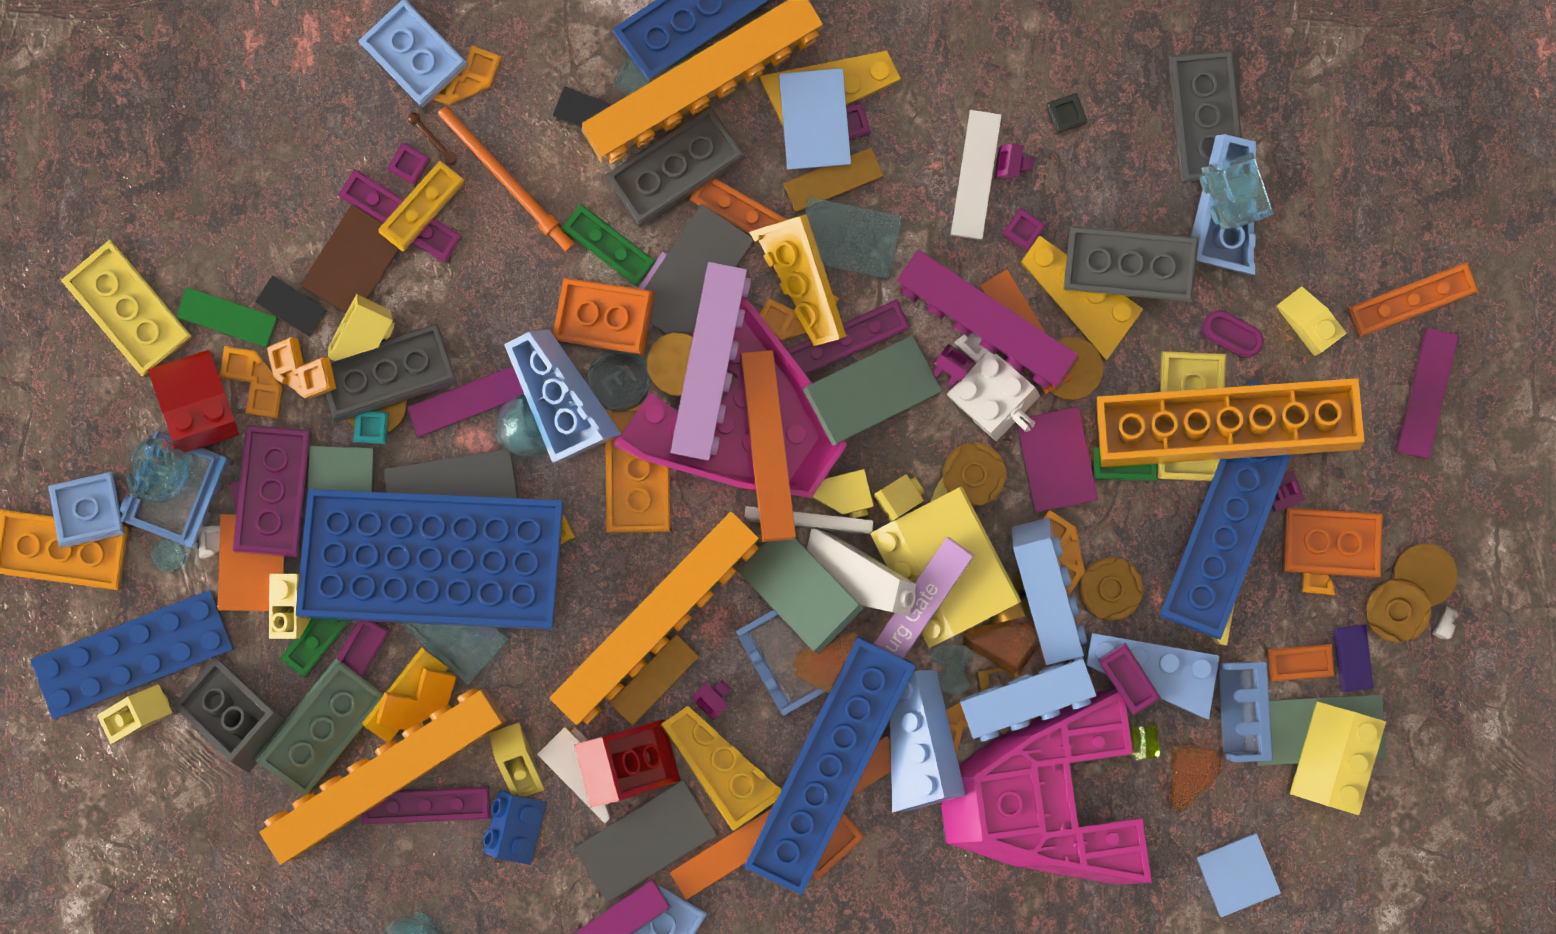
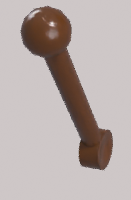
[408,112,457,165]

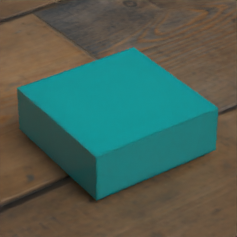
[353,411,389,445]

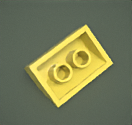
[1290,701,1386,815]

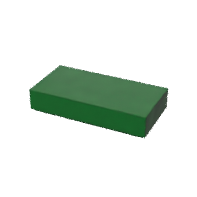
[1093,447,1158,481]

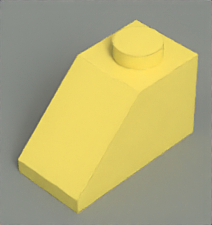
[1276,286,1347,356]
[327,294,395,361]
[812,469,874,518]
[873,474,925,523]
[97,684,172,744]
[489,722,545,797]

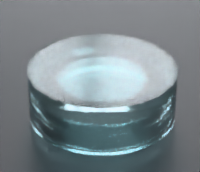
[152,540,186,572]

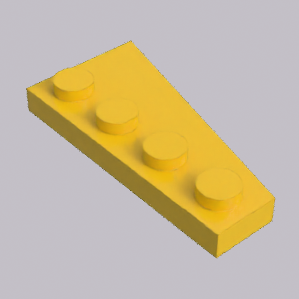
[759,51,901,127]
[750,214,846,346]
[1020,236,1143,362]
[660,706,781,831]

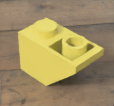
[269,574,311,639]

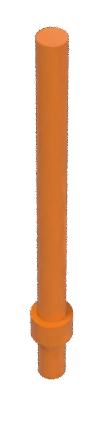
[438,106,575,252]

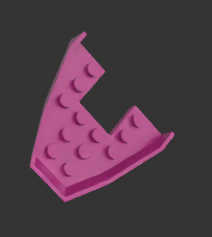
[614,297,847,498]
[941,689,1152,884]

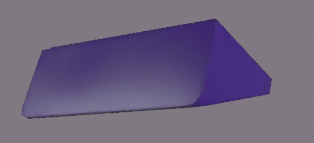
[1334,625,1374,692]

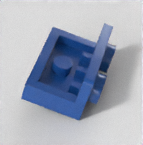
[483,790,546,865]

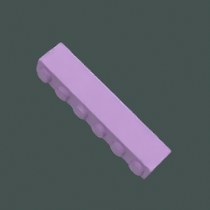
[670,262,751,461]

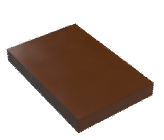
[300,205,400,313]

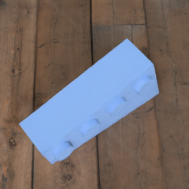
[1191,134,1256,275]
[504,329,622,463]
[1012,518,1088,665]
[1084,633,1220,720]
[959,657,1096,742]
[890,670,966,812]

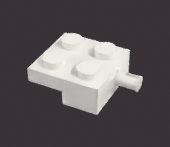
[947,351,1040,442]

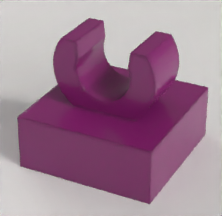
[994,143,1034,180]
[933,343,974,387]
[1272,471,1306,512]
[691,680,731,720]

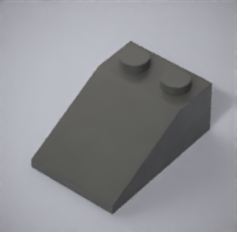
[173,657,286,773]

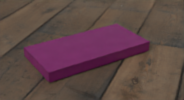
[233,425,311,558]

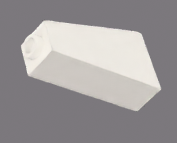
[807,528,917,616]

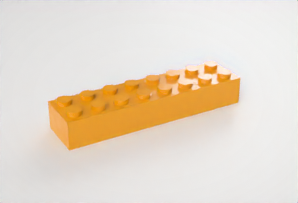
[582,0,823,164]
[1097,378,1364,467]
[549,511,759,725]
[259,687,508,865]

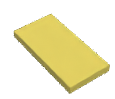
[61,240,193,378]
[1158,351,1226,481]

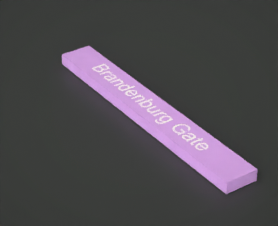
[874,536,975,658]

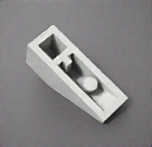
[537,726,611,823]

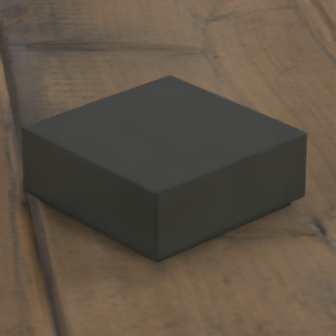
[1046,92,1087,134]

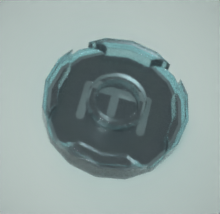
[587,350,650,412]

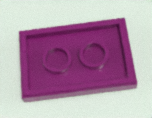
[1016,406,1098,513]

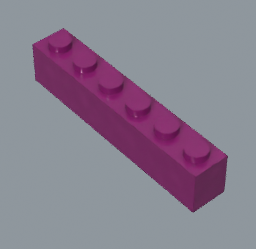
[897,250,1079,390]

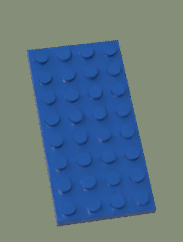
[295,489,564,630]

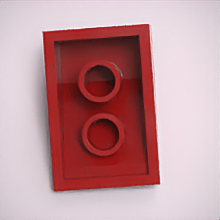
[147,350,239,456]
[574,719,680,807]

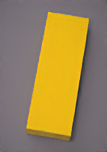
[379,161,465,252]
[362,647,448,742]

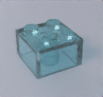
[1200,152,1274,229]

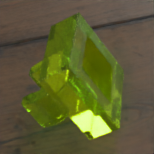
[1128,725,1160,760]

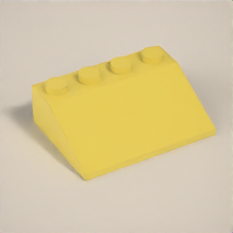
[870,486,1021,648]

